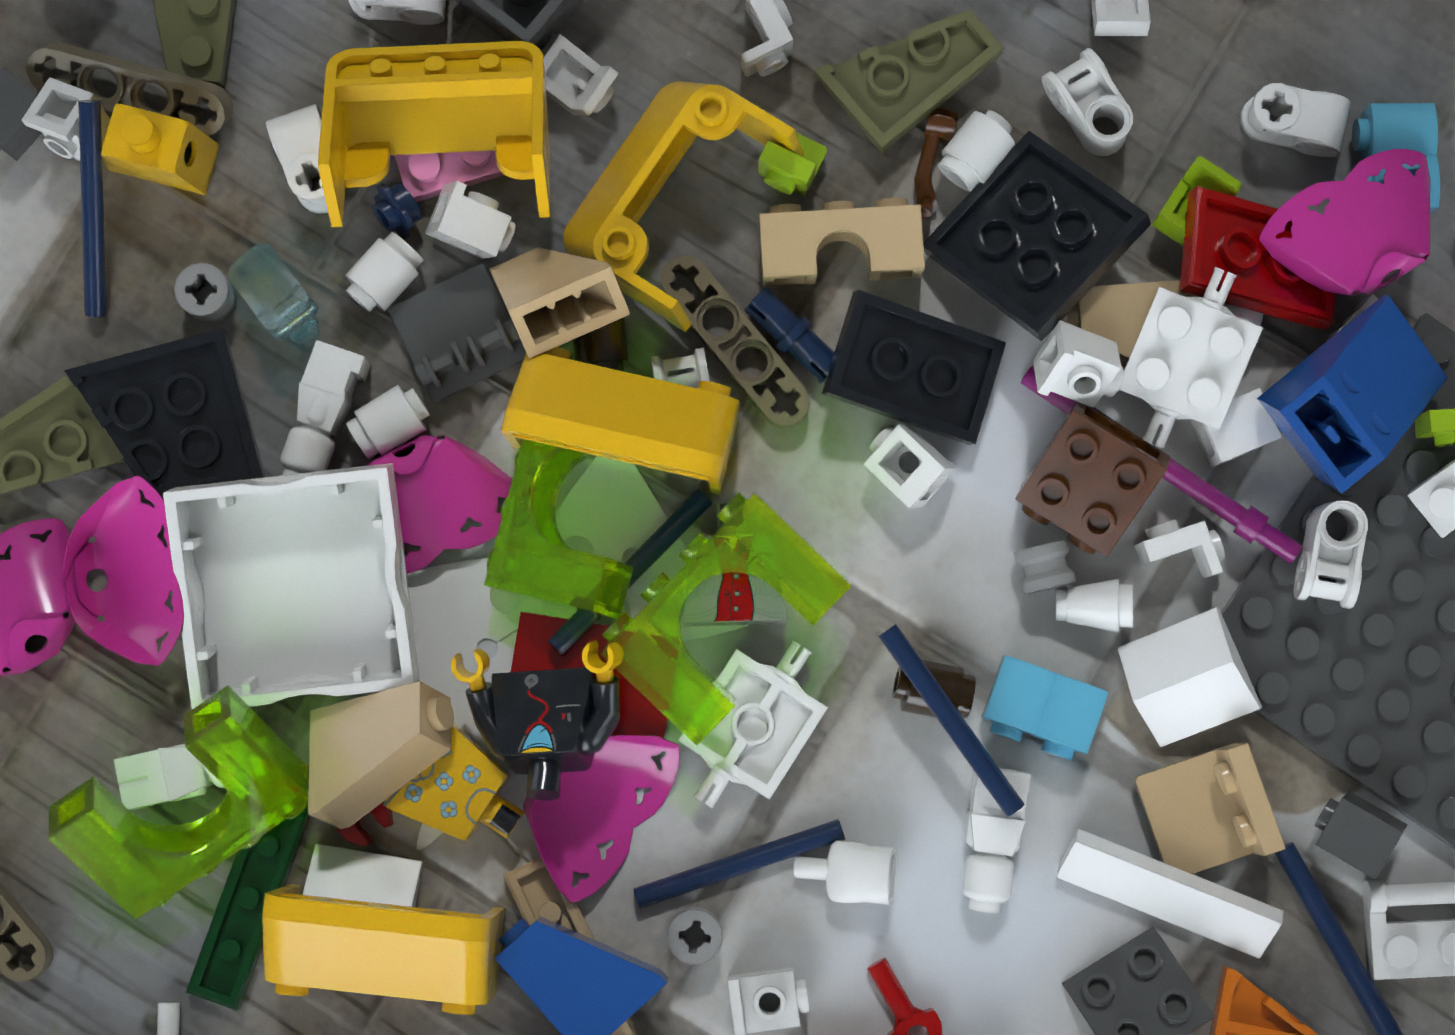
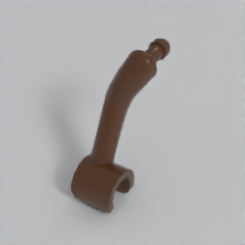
[914,108,958,219]

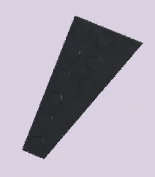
[64,328,266,500]

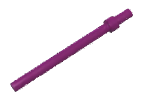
[1020,366,1303,564]

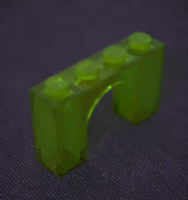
[484,439,634,620]
[600,490,852,746]
[48,685,309,920]

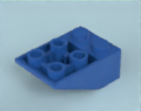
[1257,294,1448,493]

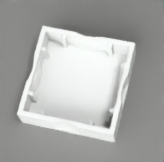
[163,463,419,713]

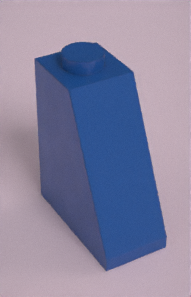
[495,916,669,1035]

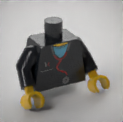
[451,640,624,801]

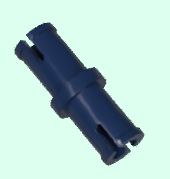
[744,286,834,384]

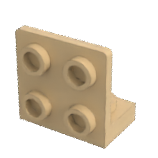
[1134,743,1286,874]

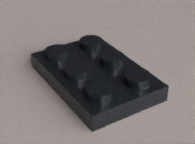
[822,290,1006,445]

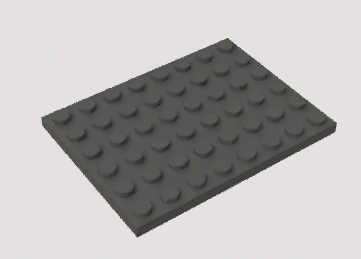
[1221,313,1455,850]

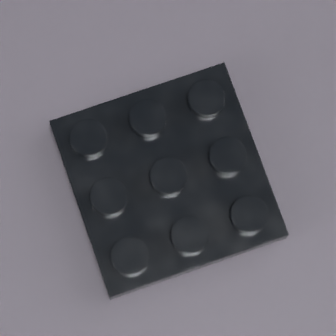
[923,131,1151,341]

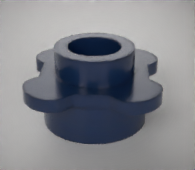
[373,183,421,239]

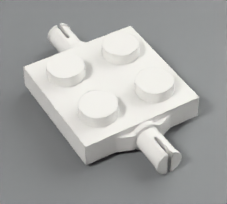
[1119,267,1263,448]
[678,640,828,808]

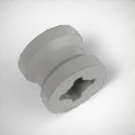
[174,263,237,323]
[1014,540,1077,595]
[667,906,722,965]

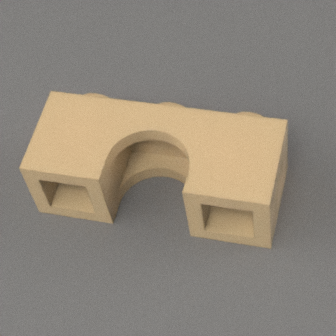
[759,198,925,287]

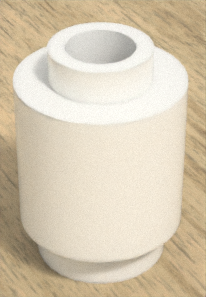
[938,110,1015,192]
[345,232,424,312]
[346,385,430,459]

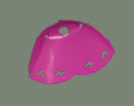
[1259,149,1431,295]
[366,435,527,574]
[62,475,184,666]
[0,518,76,676]
[523,735,680,903]

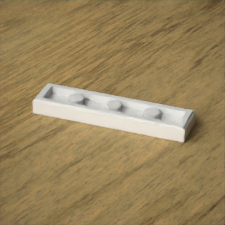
[1056,829,1283,959]

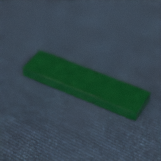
[185,785,311,1011]

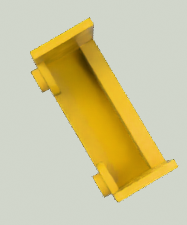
[318,41,550,227]
[563,81,805,332]
[501,347,740,495]
[262,884,506,1015]

